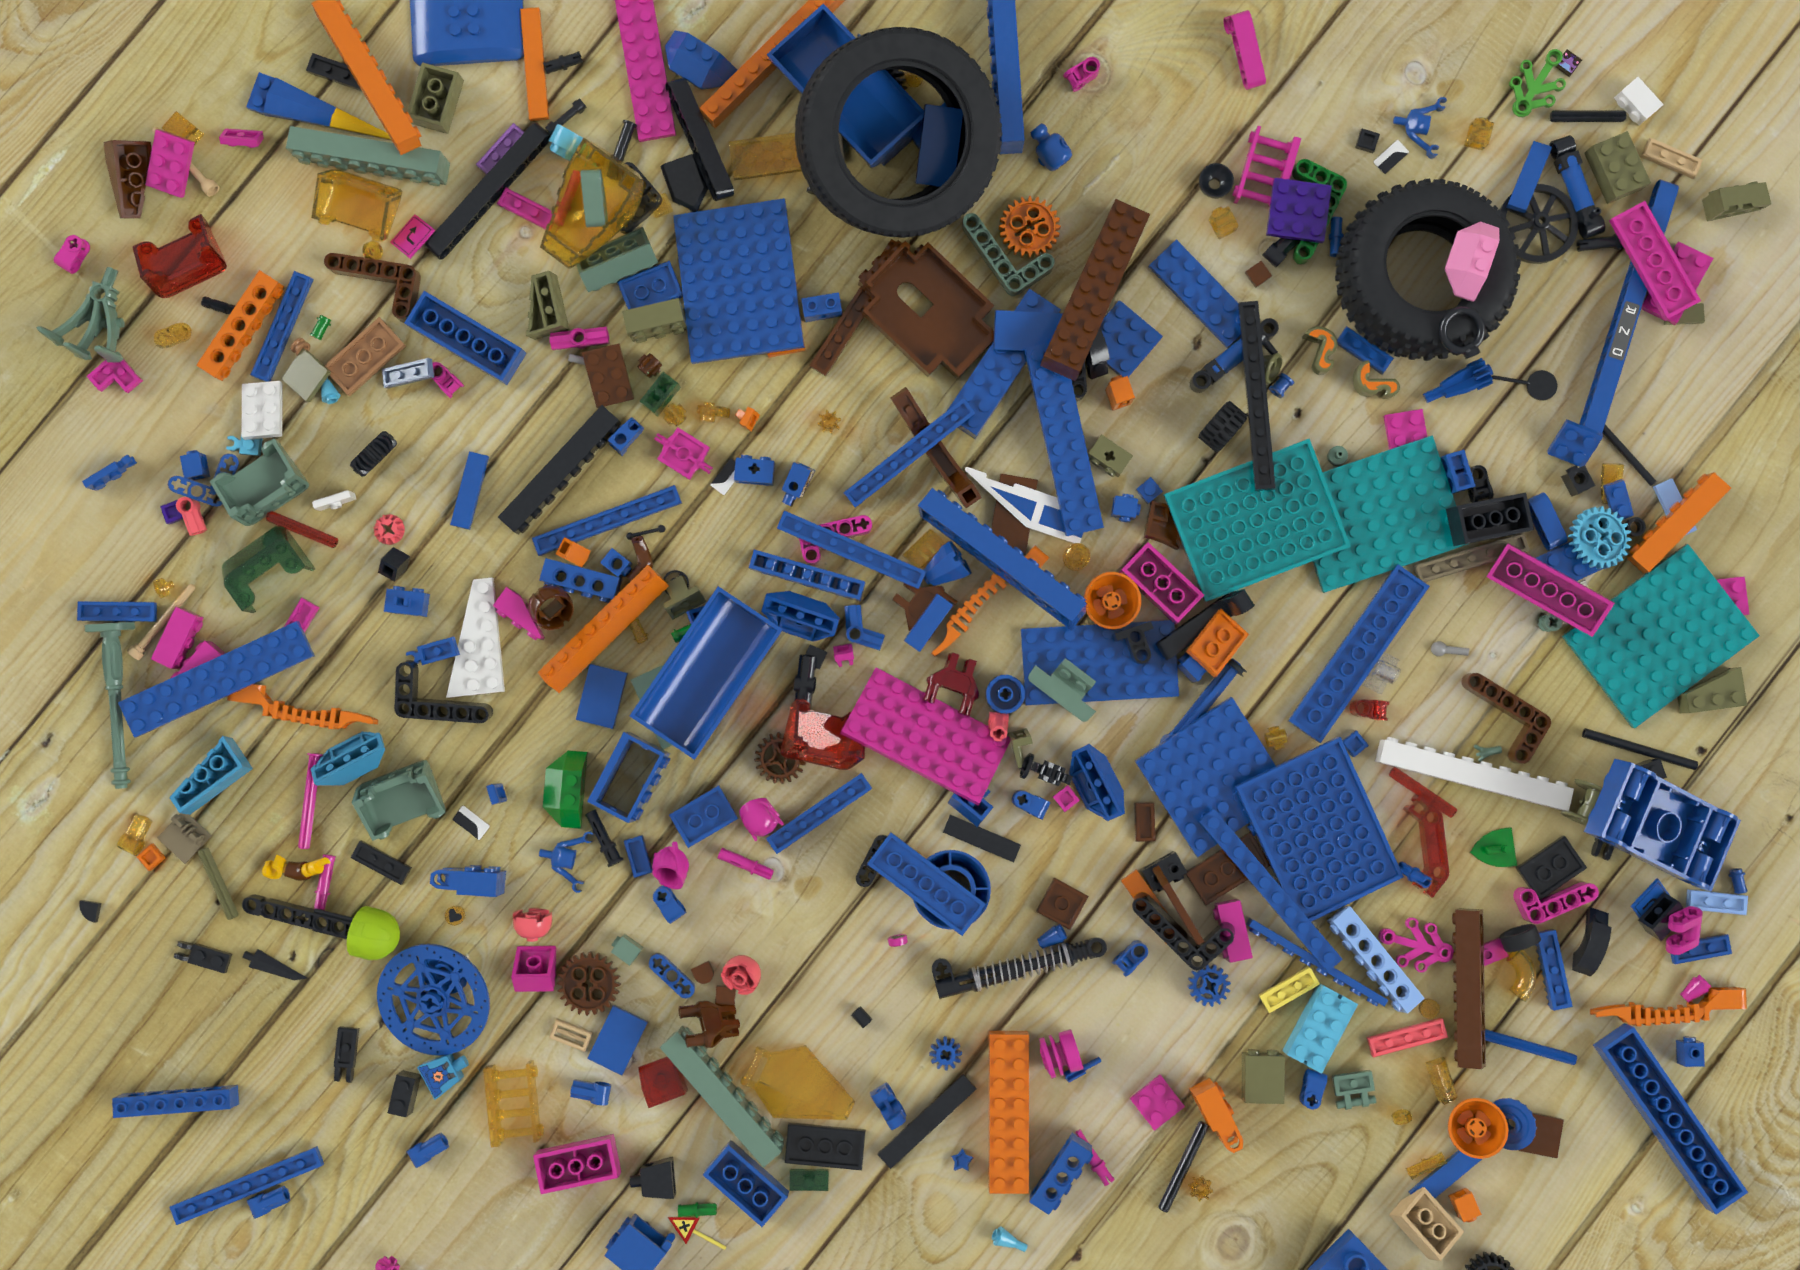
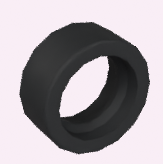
[1499,924,1541,952]

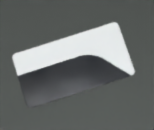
[1374,140,1409,174]
[711,459,735,495]
[453,806,490,840]

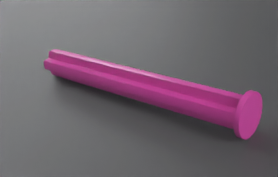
[298,753,323,849]

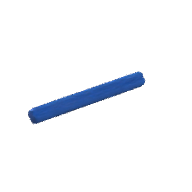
[1485,1029,1577,1065]

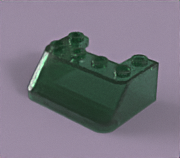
[222,526,315,613]

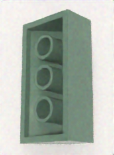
[574,227,658,292]

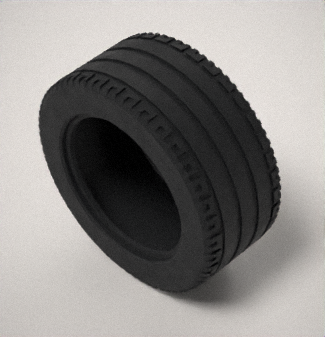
[795,27,1002,238]

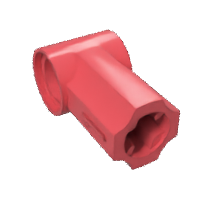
[176,497,207,536]
[988,712,1009,741]

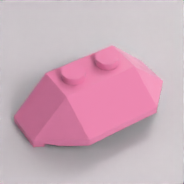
[1445,222,1500,302]

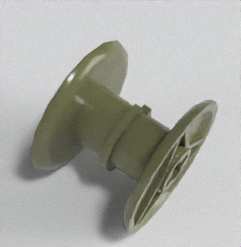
[1561,779,1602,826]

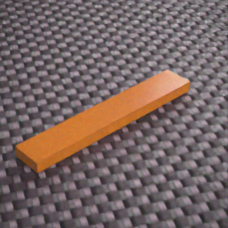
[520,7,549,121]

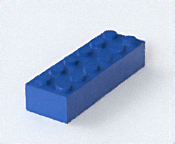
[404,291,527,385]

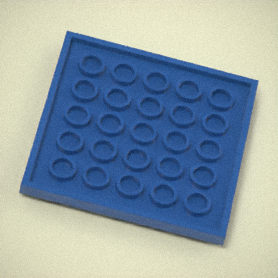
[1135,697,1276,857]

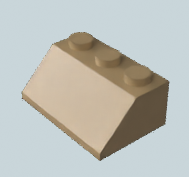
[1389,1187,1464,1261]

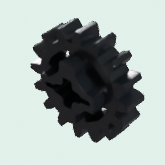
[1031,760,1073,786]

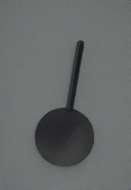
[1492,370,1558,401]

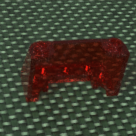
[132,214,227,298]
[781,699,865,770]

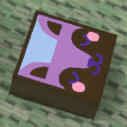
[1554,49,1582,77]

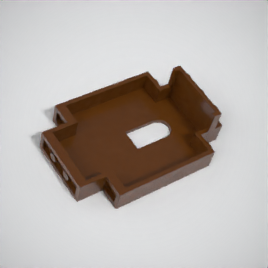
[858,240,995,379]

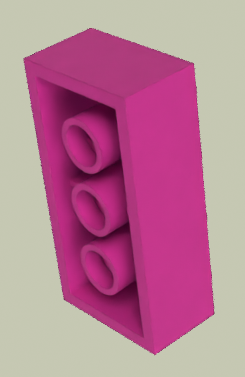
[1119,542,1204,624]
[533,1134,622,1194]

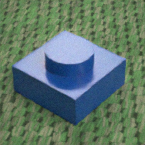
[1136,477,1163,504]

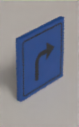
[1630,878,1669,918]

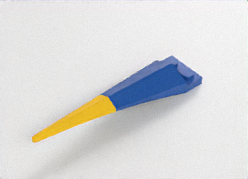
[246,72,391,140]

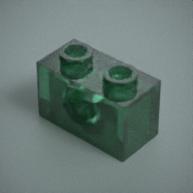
[639,372,681,417]

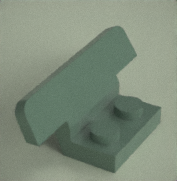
[1028,658,1096,722]

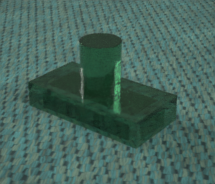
[789,1169,829,1191]

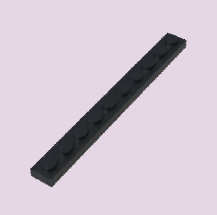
[1238,301,1275,491]

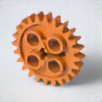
[999,196,1061,259]

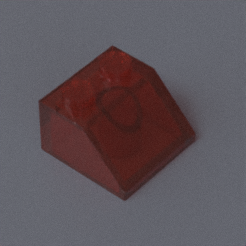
[638,1056,688,1108]

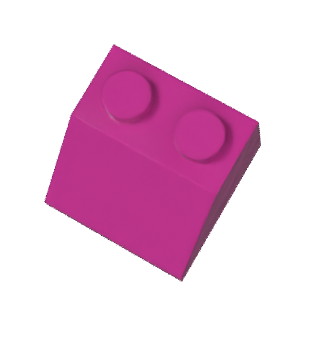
[511,946,556,992]

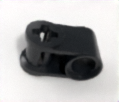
[1468,465,1494,503]

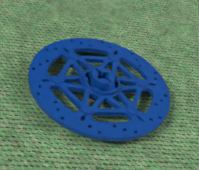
[377,944,490,1055]

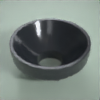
[1199,163,1234,199]

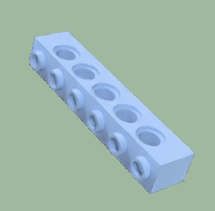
[1327,906,1425,1013]

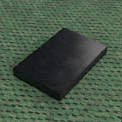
[1516,836,1587,900]

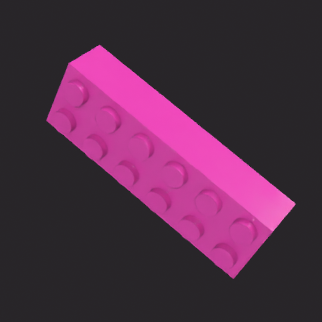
[1487,543,1615,637]

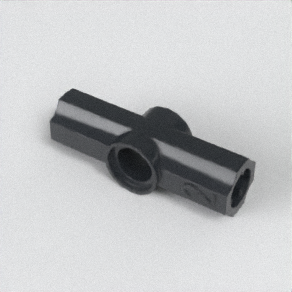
[794,654,817,714]

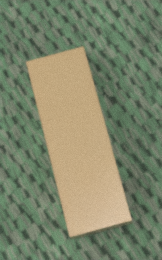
[1641,138,1703,179]

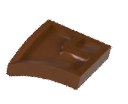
[1144,500,1181,550]

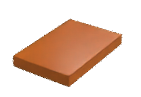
[1186,609,1249,677]

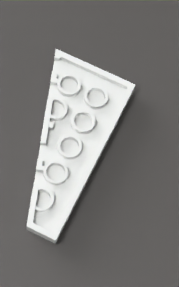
[446,578,505,698]

